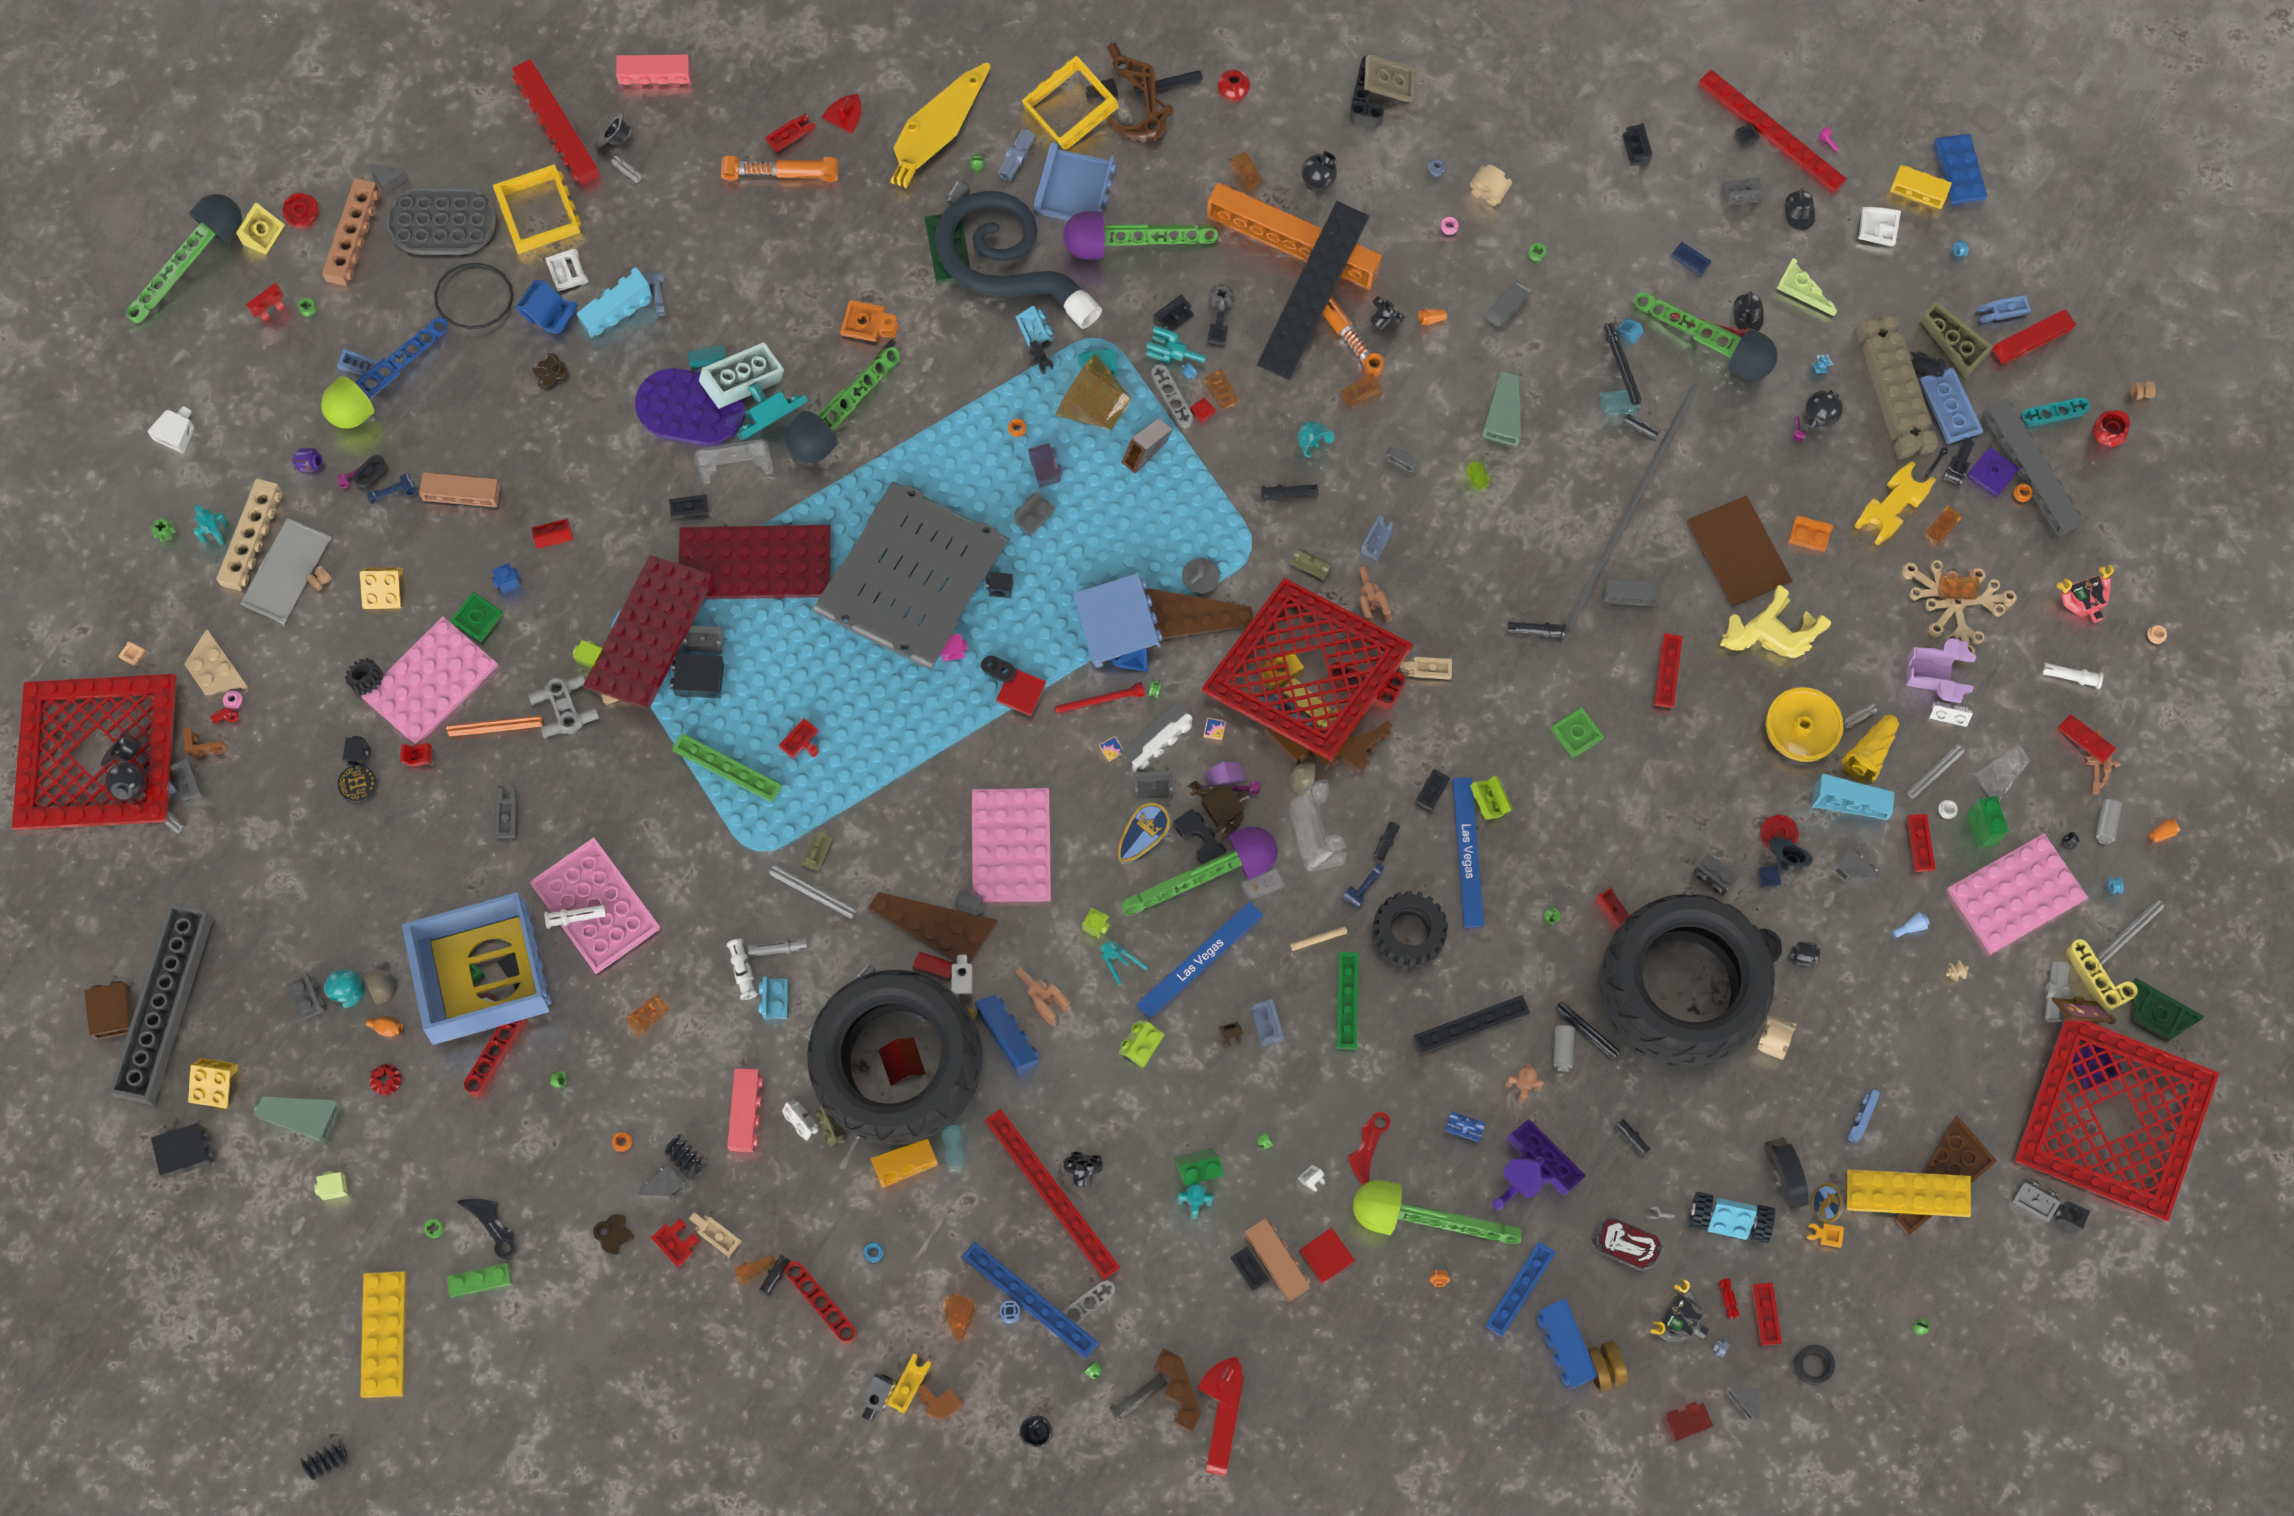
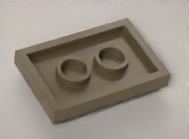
[1364,54,1415,103]

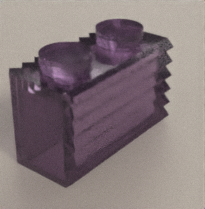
[1028,443,1063,488]

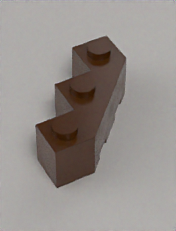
[1154,1348,1201,1434]

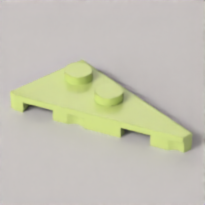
[1777,258,1837,316]

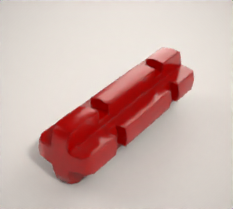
[1719,1278,1740,1319]

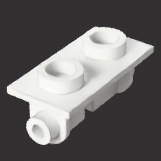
[1929,701,1973,727]
[782,1099,820,1141]

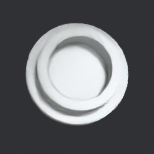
[1938,800,1958,819]

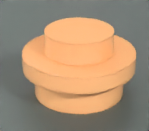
[2147,625,2167,644]

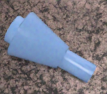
[1893,912,1929,938]

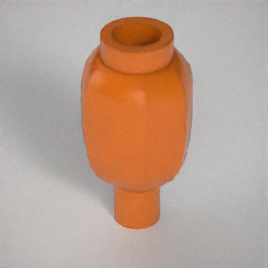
[366,1016,403,1037]

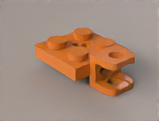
[840,300,899,342]

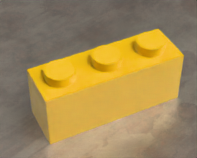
[1890,165,1952,209]

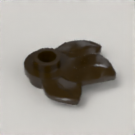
[532,353,567,387]
[593,1214,633,1255]

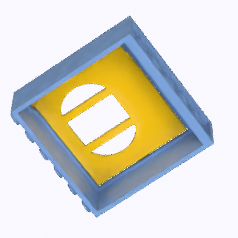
[401,892,551,1045]

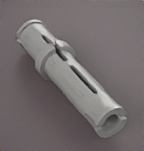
[748,937,808,957]

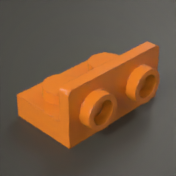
[1788,516,1833,552]

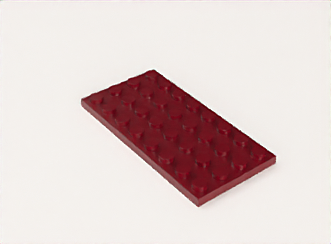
[679,525,831,600]
[583,555,715,710]

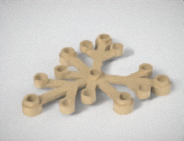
[1901,560,2017,655]

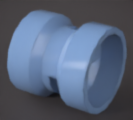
[1000,1300,1020,1324]

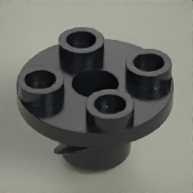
[1370,296,1406,330]
[1063,1151,1103,1187]

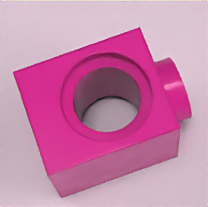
[941,634,968,662]

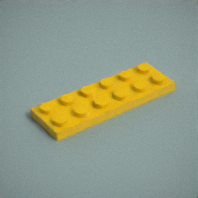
[1847,1169,1971,1217]
[360,1271,406,1398]

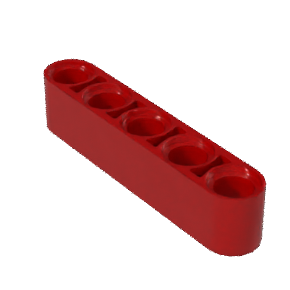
[1992,309,2077,364]
[464,1018,527,1097]
[785,1261,857,1344]
[1206,1376,1244,1476]

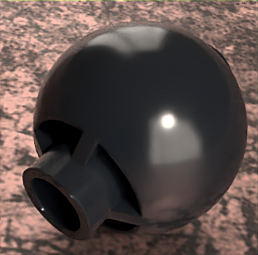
[1301,151,1337,191]
[1805,389,1843,430]
[105,762,146,801]

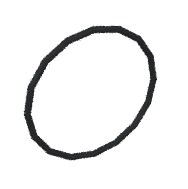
[434,263,513,329]

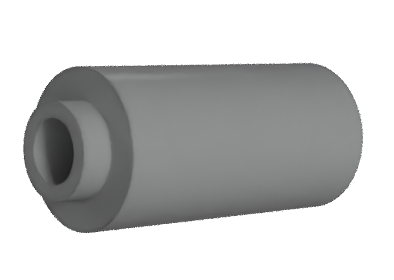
[2096,799,2122,844]
[1553,1025,1575,1072]

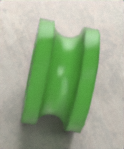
[1528,243,1546,261]
[298,298,316,316]
[1149,680,1162,698]
[424,1219,444,1238]

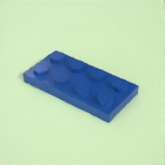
[1934,134,1987,204]

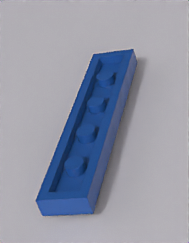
[1485,1241,1556,1337]

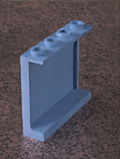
[1034,142,1117,220]
[1074,573,1163,668]

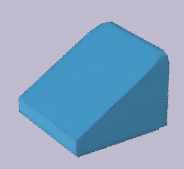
[1616,318,1643,344]

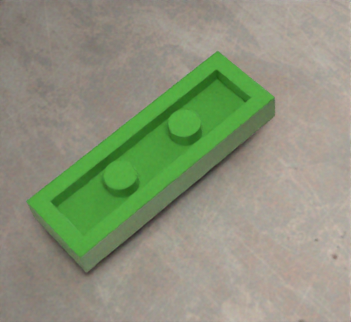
[447,1263,512,1298]

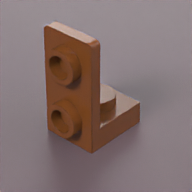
[183,727,228,758]

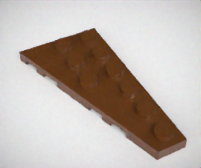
[868,892,998,964]

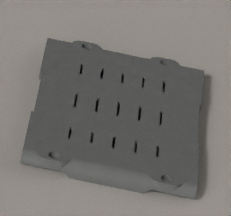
[813,481,1010,670]

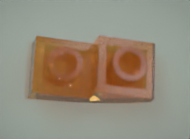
[1229,152,1263,190]
[1925,505,1963,544]

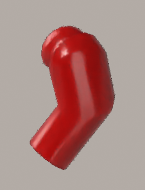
[210,708,239,724]

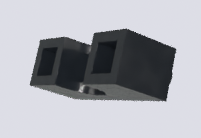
[1173,808,1227,865]

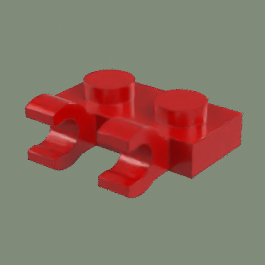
[246,283,285,323]
[650,1218,701,1268]

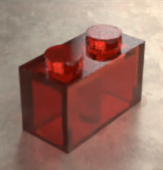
[1663,1401,1713,1443]

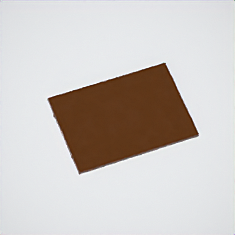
[1687,495,1793,607]

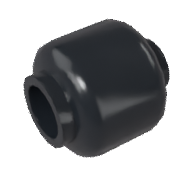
[1791,941,1820,968]

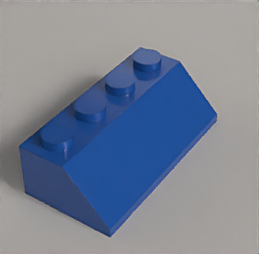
[975,995,1039,1076]
[1537,1298,1598,1390]

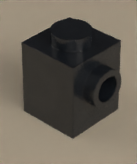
[342,736,371,766]

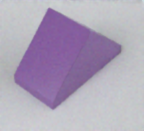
[1204,761,1246,786]

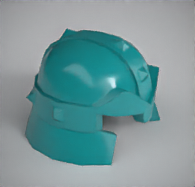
[1298,421,1335,458]
[324,968,365,1008]

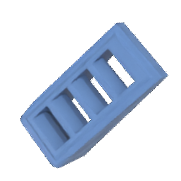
[337,348,379,376]

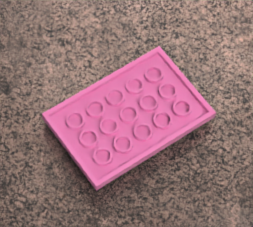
[362,616,498,745]
[972,788,1051,903]
[1947,834,2088,955]
[529,837,661,974]

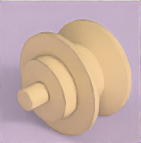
[1946,960,1969,982]

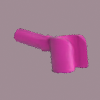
[1819,127,1839,152]

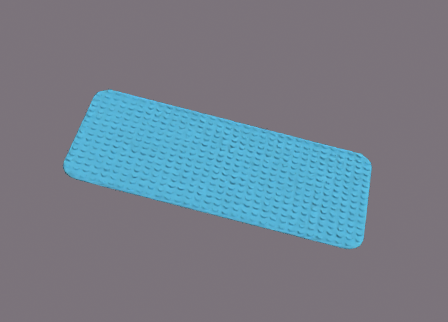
[611,338,1252,851]

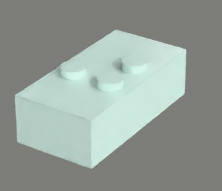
[699,342,784,408]

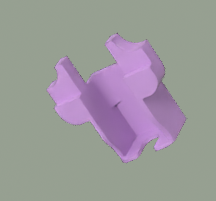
[1905,639,1976,703]

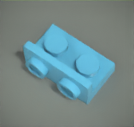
[1016,306,1054,348]
[759,976,788,1019]

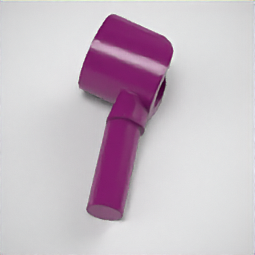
[1793,416,1806,442]
[337,468,358,488]
[1233,781,1261,795]

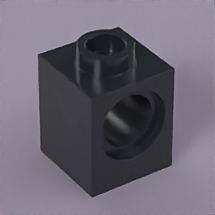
[985,572,1013,598]
[2055,1201,2090,1232]

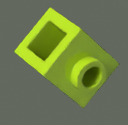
[573,640,603,669]
[1082,907,1110,939]

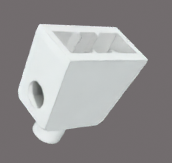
[148,406,194,453]
[951,955,973,1003]

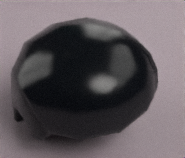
[1019,1415,1053,1447]

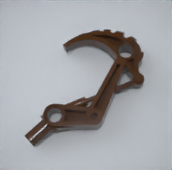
[1107,42,1174,143]

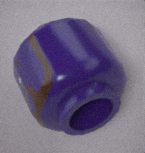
[292,448,322,472]

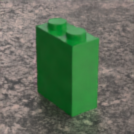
[1966,795,2009,849]
[1174,1148,1224,1186]

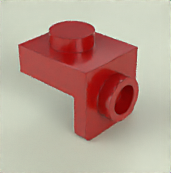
[400,743,432,767]

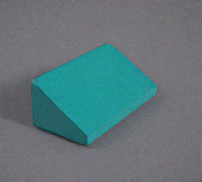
[688,345,727,369]

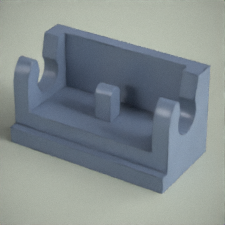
[1360,515,1394,561]
[1251,999,1283,1046]

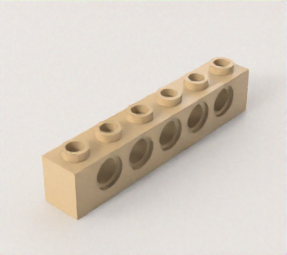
[216,478,282,592]

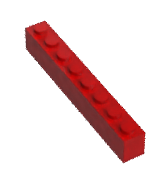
[511,59,600,186]

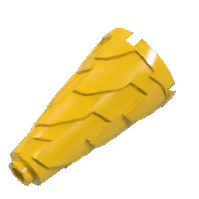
[1841,714,1899,784]

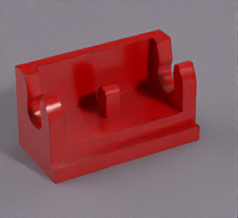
[1595,887,1630,931]

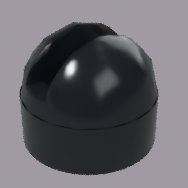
[2062,832,2080,849]

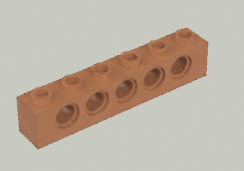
[322,178,380,286]

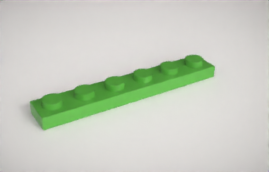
[672,733,783,803]

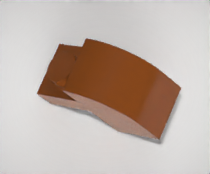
[917,1384,964,1420]

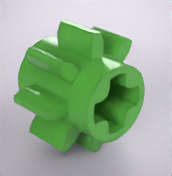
[150,517,176,542]

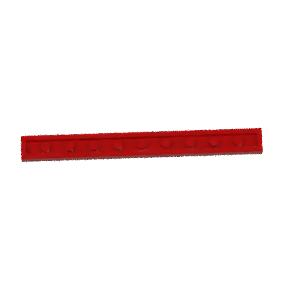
[1698,69,1847,193]
[985,1108,1120,1281]

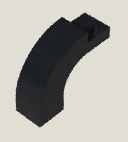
[1765,1137,1809,1210]

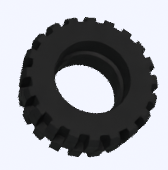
[1372,891,1448,969]

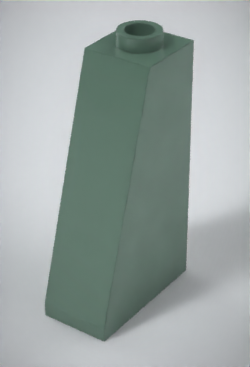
[1482,371,1521,447]
[254,1096,341,1143]

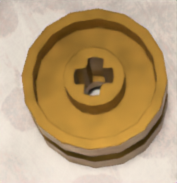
[1587,1340,1628,1393]

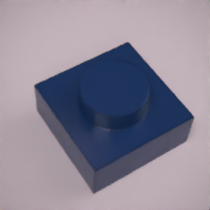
[1757,866,1781,888]

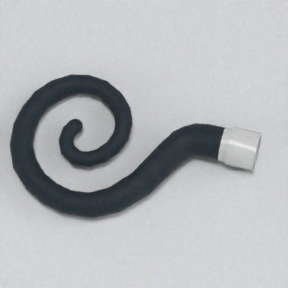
[935,191,1102,329]

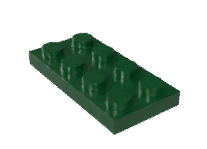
[925,214,971,284]

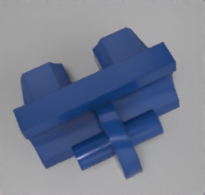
[1445,1111,1485,1142]

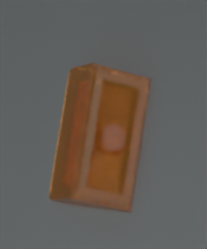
[1938,575,1979,600]

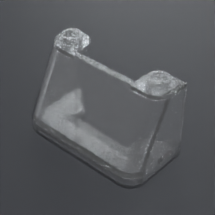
[694,438,774,485]
[1289,779,1347,871]

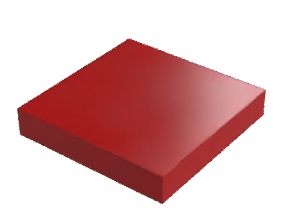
[996,669,1046,716]
[1299,1227,1355,1284]

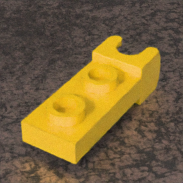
[886,1354,932,1414]

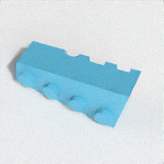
[576,267,653,337]
[1812,774,1895,820]

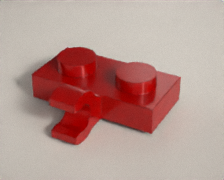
[778,718,819,760]

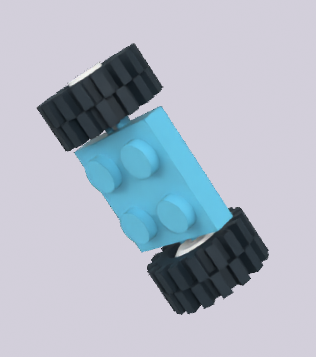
[1689,1192,1775,1244]

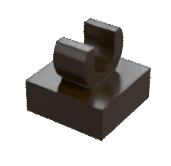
[1219,1021,1243,1046]

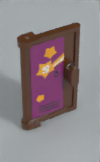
[2052,996,2116,1025]

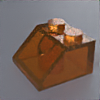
[943,1292,976,1346]

